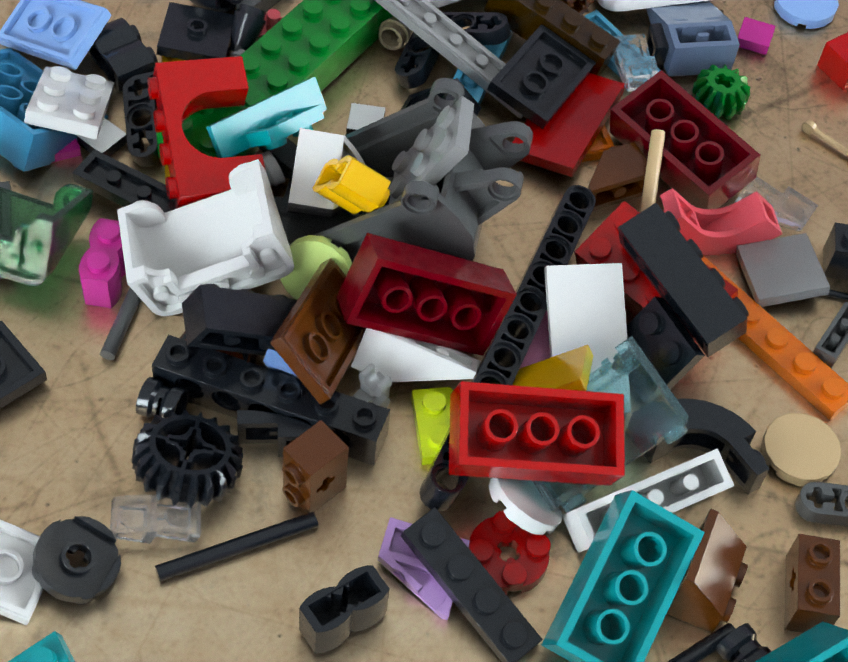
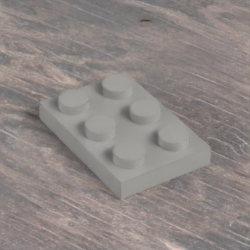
[389,96,474,205]

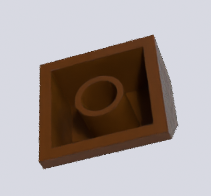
[667,509,748,633]

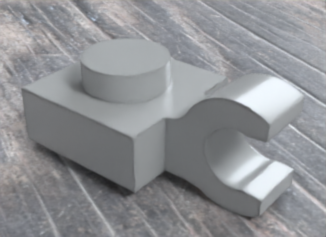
[352,363,392,408]

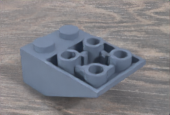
[646,1,740,76]

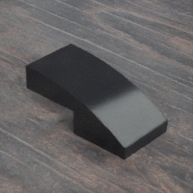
[237,410,312,457]

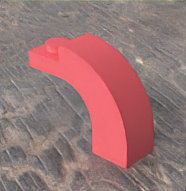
[660,188,782,256]

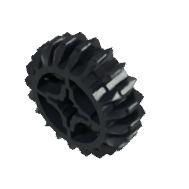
[131,409,243,509]

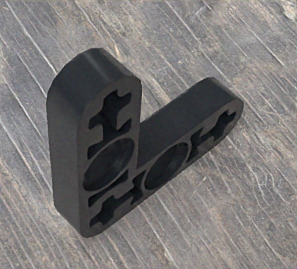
[395,12,511,89]
[123,71,160,167]

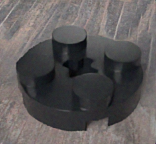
[32,516,121,604]

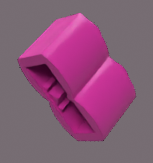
[79,218,126,308]

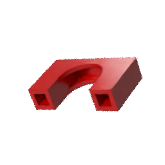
[147,56,266,209]

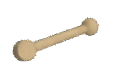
[802,120,848,156]

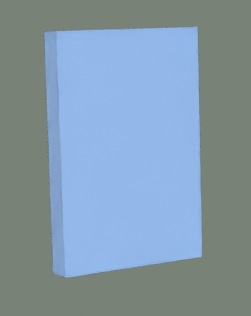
[0,0,112,70]

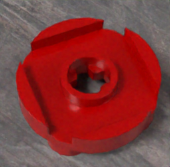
[468,510,551,595]

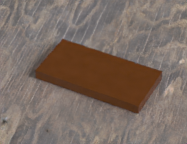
[270,258,366,404]

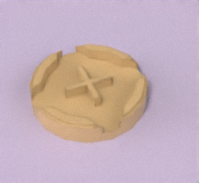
[761,413,842,486]

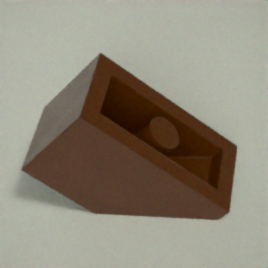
[588,142,647,211]

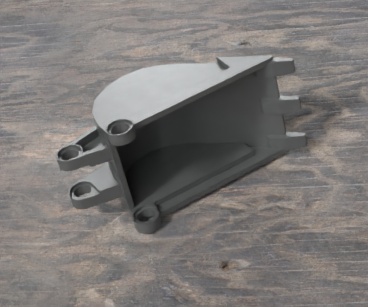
[274,78,533,263]

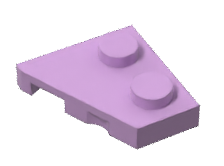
[378,517,470,620]

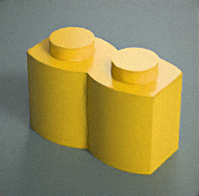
[313,155,391,214]

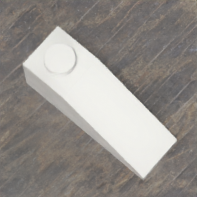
[351,328,481,382]

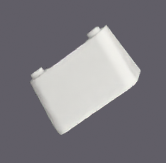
[117,159,294,316]

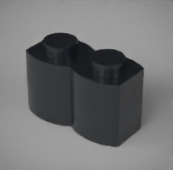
[89,17,158,93]
[299,565,390,653]

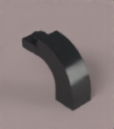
[627,398,770,494]

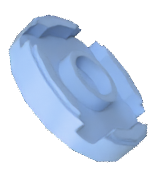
[774,0,839,29]

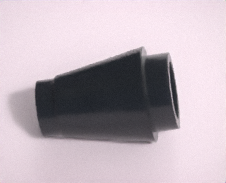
[229,3,266,52]

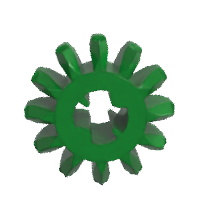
[692,64,751,120]

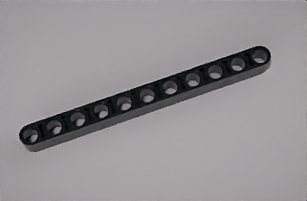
[419,185,596,511]

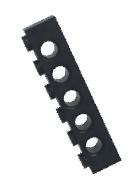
[152,335,390,466]

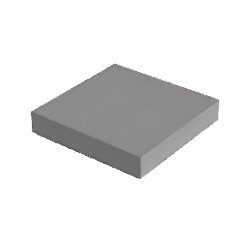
[736,233,830,307]

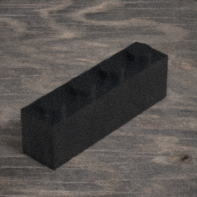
[618,203,749,357]
[182,284,298,356]

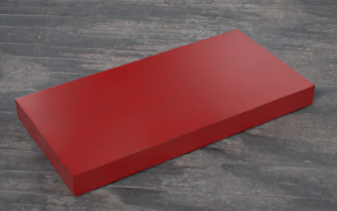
[512,73,625,177]

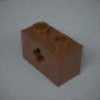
[282,420,349,513]
[784,534,840,633]

